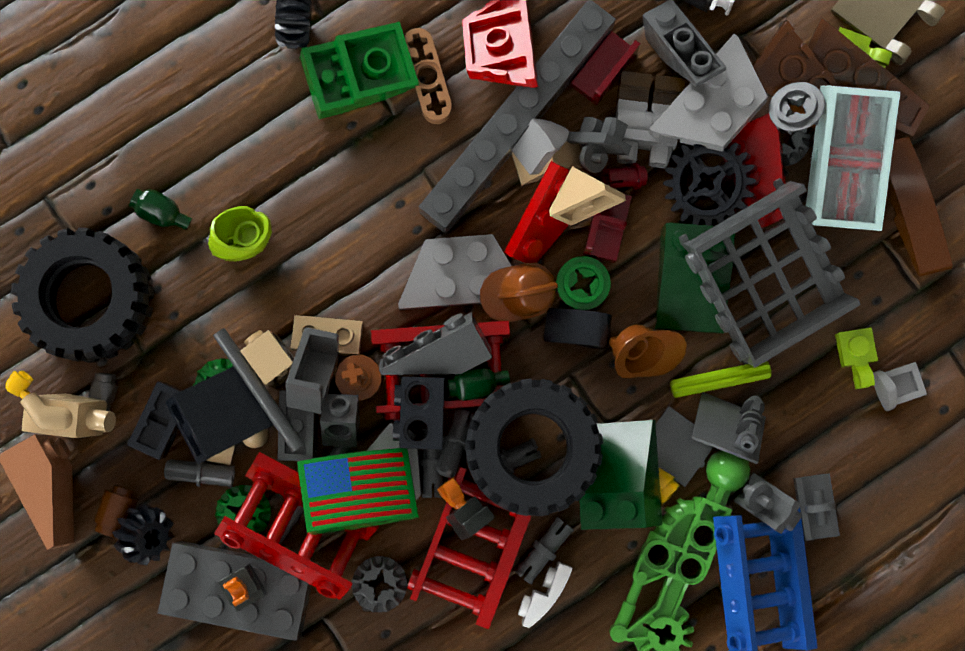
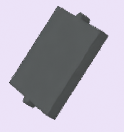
[656,406,713,487]

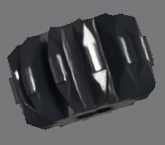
[275,0,312,49]
[112,504,175,566]

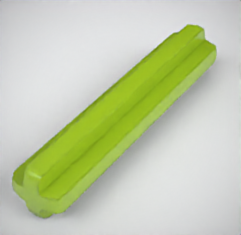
[670,361,771,398]

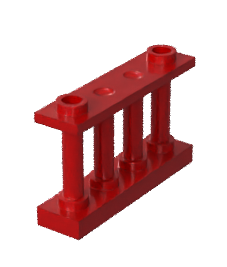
[371,321,510,420]
[214,452,379,600]
[407,467,531,630]

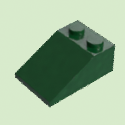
[655,223,735,334]
[579,420,663,530]

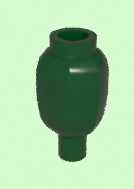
[129,188,192,230]
[445,367,510,401]

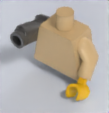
[5,370,118,438]

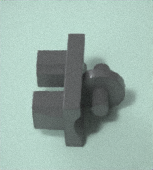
[566,117,632,173]
[734,473,802,534]
[793,473,840,541]

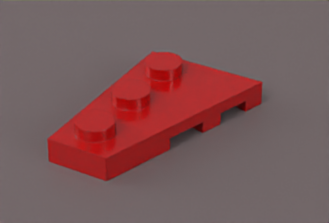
[723,113,786,229]
[504,161,570,263]

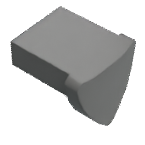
[511,118,569,175]
[873,362,927,411]

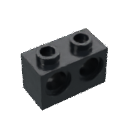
[393,377,445,450]
[127,381,183,460]

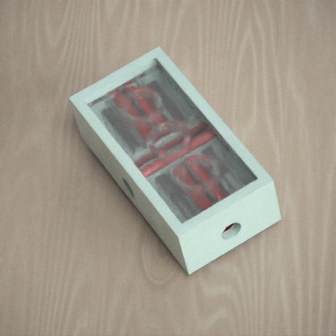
[806,86,900,231]

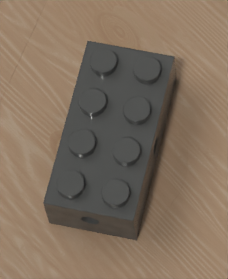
[157,541,312,641]

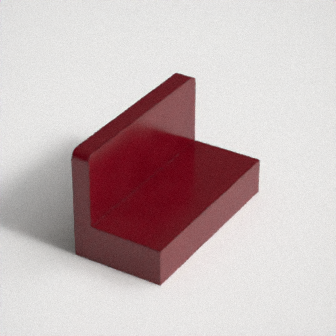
[571,31,641,106]

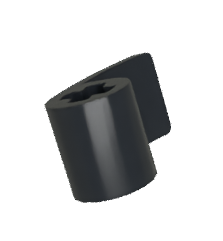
[543,308,612,350]

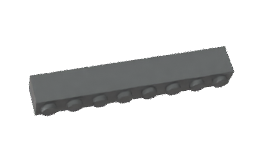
[418,0,616,234]

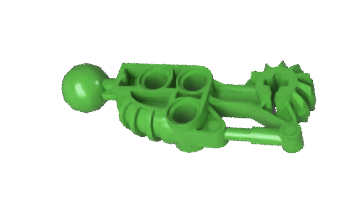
[609,450,750,651]

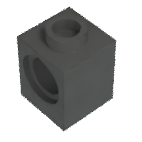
[320,394,360,448]

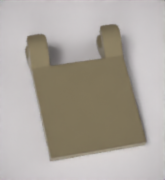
[831,0,945,66]

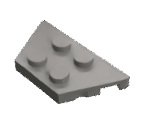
[649,34,768,152]
[398,234,512,310]

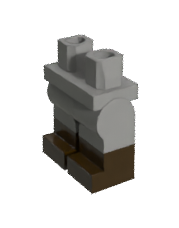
[615,71,687,168]

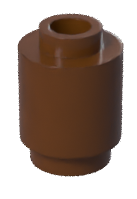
[94,484,139,538]

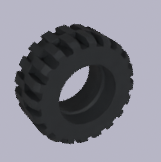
[11,227,154,363]
[466,379,603,516]

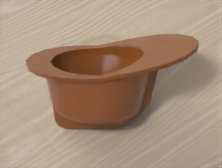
[480,263,558,322]
[609,325,687,378]

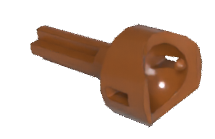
[335,355,383,401]

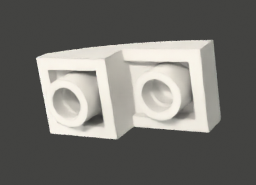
[518,561,573,628]

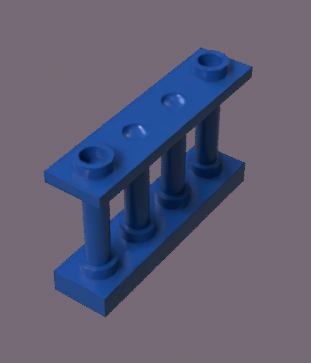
[713,507,818,651]

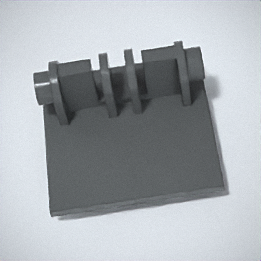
[691,392,766,464]

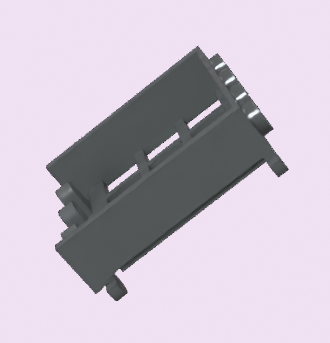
[678,178,861,368]

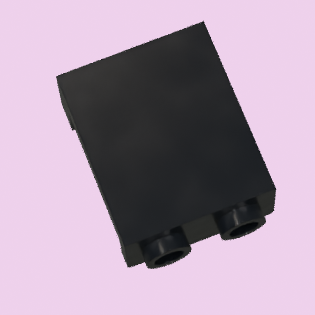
[165,365,273,464]

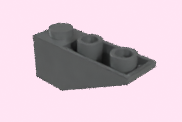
[643,0,726,87]
[379,312,492,375]

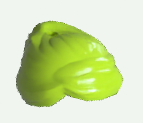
[208,206,272,261]

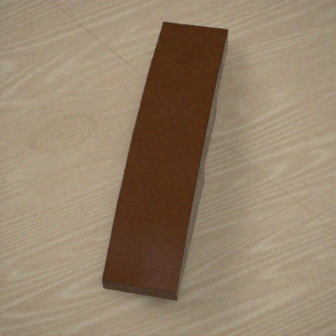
[887,137,953,277]

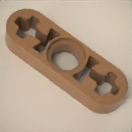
[404,28,452,124]

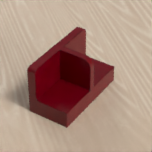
[583,195,632,263]

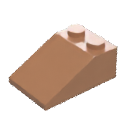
[0,434,74,550]

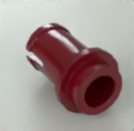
[602,163,648,190]

